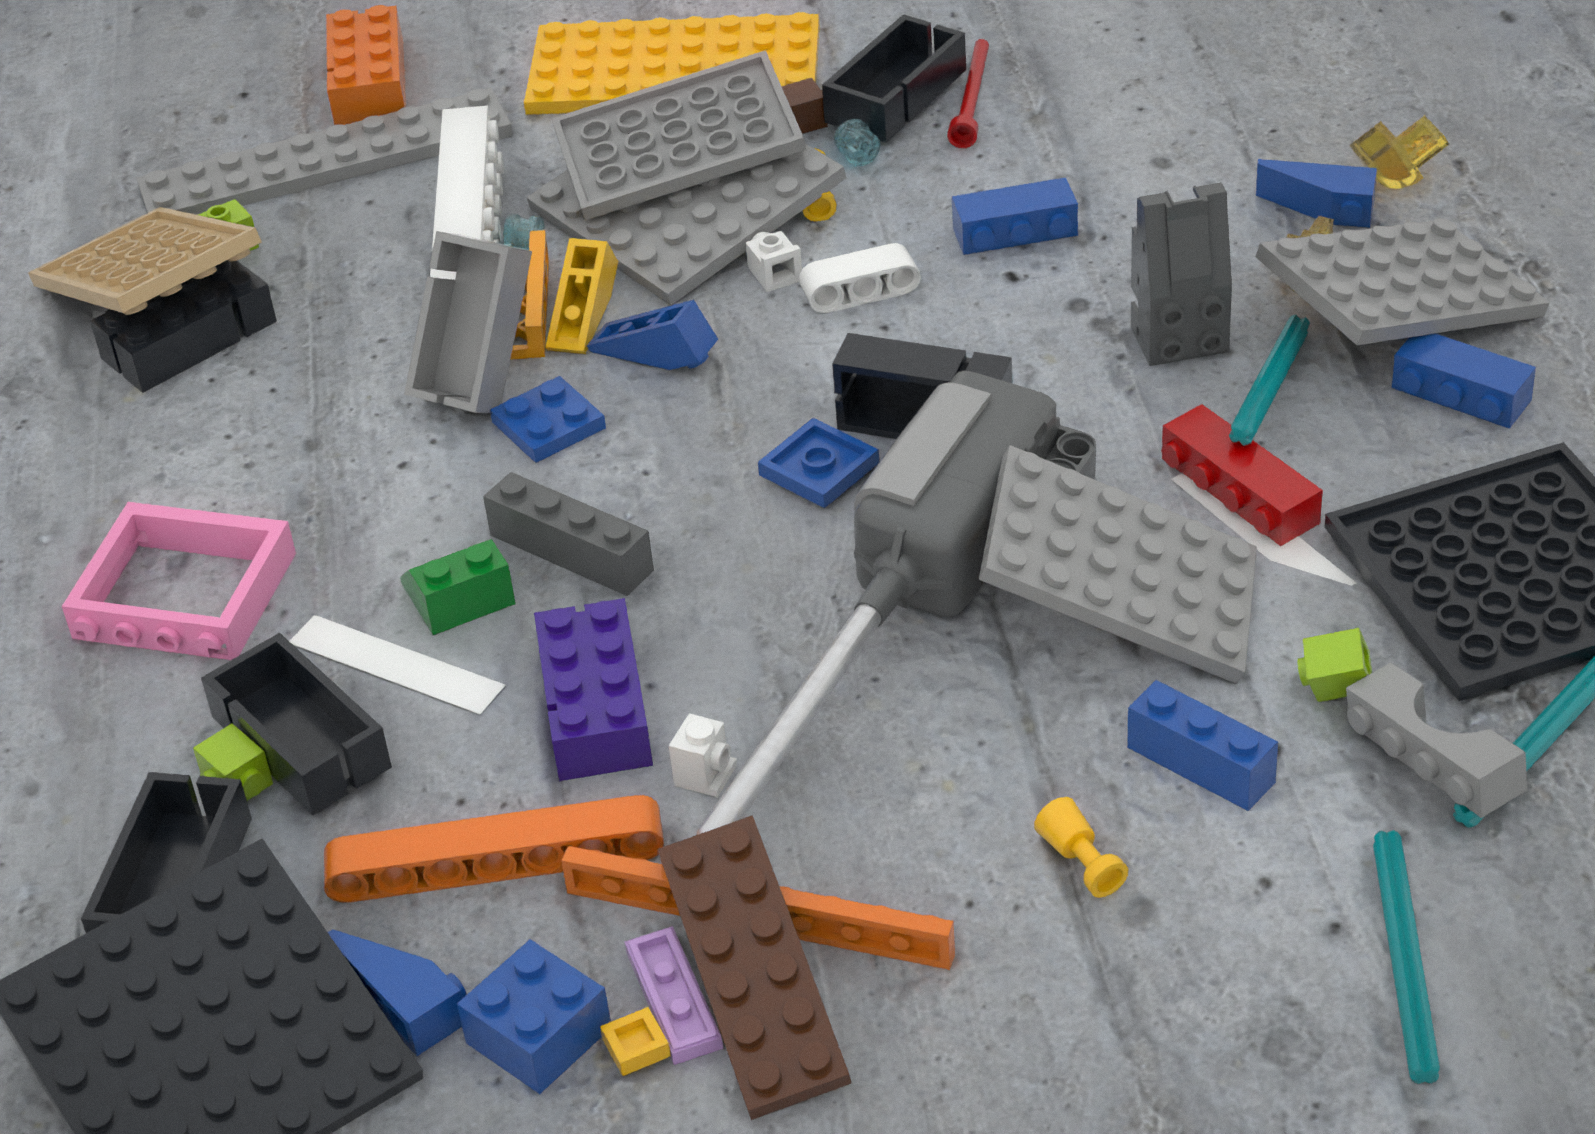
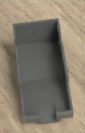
[1131,182,1232,366]

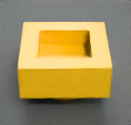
[600,1007,671,1077]

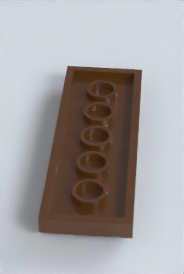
[657,815,852,1120]

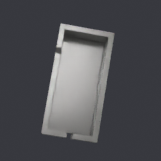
[404,231,532,413]

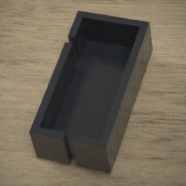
[822,14,966,143]
[90,260,277,393]
[832,333,1013,439]
[201,633,392,816]
[81,772,252,933]

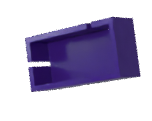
[534,598,653,781]

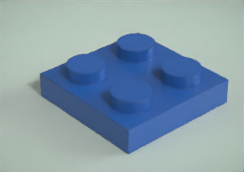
[490,376,606,463]
[758,418,880,508]

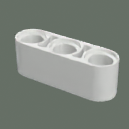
[799,243,921,313]

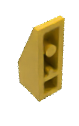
[545,238,618,354]

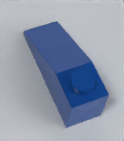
[1256,159,1377,228]
[587,300,718,370]
[328,929,467,1056]

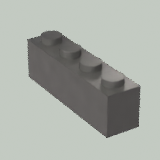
[483,472,654,596]

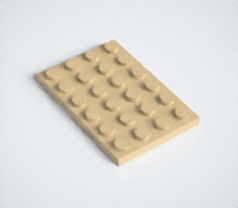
[28,207,262,315]

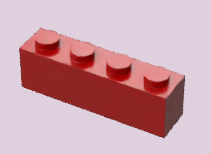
[1161,404,1323,546]

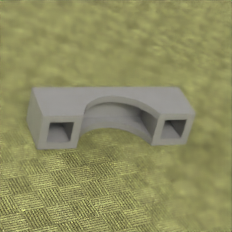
[1346,662,1528,818]

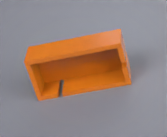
[326,5,406,125]

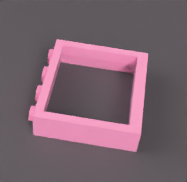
[62,502,296,660]

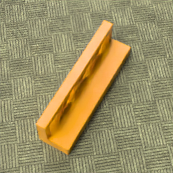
[510,230,549,360]

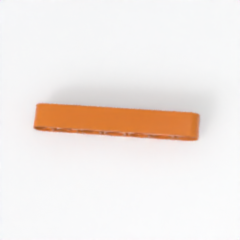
[324,795,664,903]

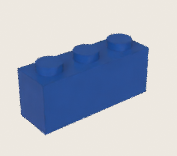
[951,177,1078,255]
[1392,334,1536,429]
[1127,680,1278,811]

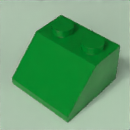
[400,539,516,635]

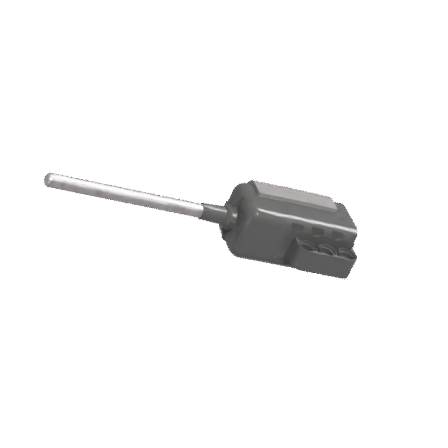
[696,371,1096,835]

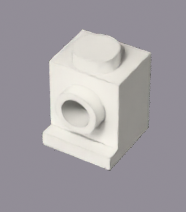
[745,231,802,292]
[669,713,737,798]

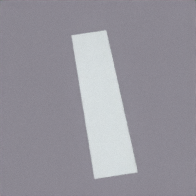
[1171,473,1356,586]
[289,615,506,714]

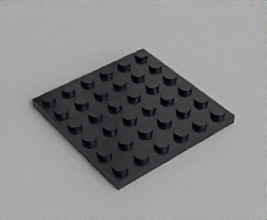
[1324,442,1595,701]
[0,838,423,1134]

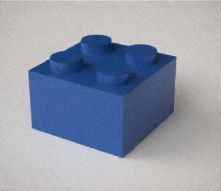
[457,939,611,1094]

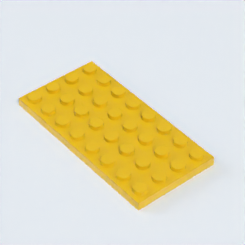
[524,12,820,115]

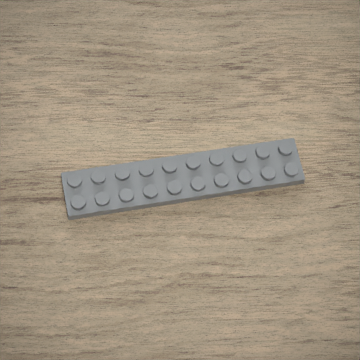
[136,88,513,215]

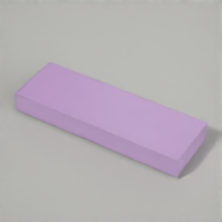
[625,926,723,1065]

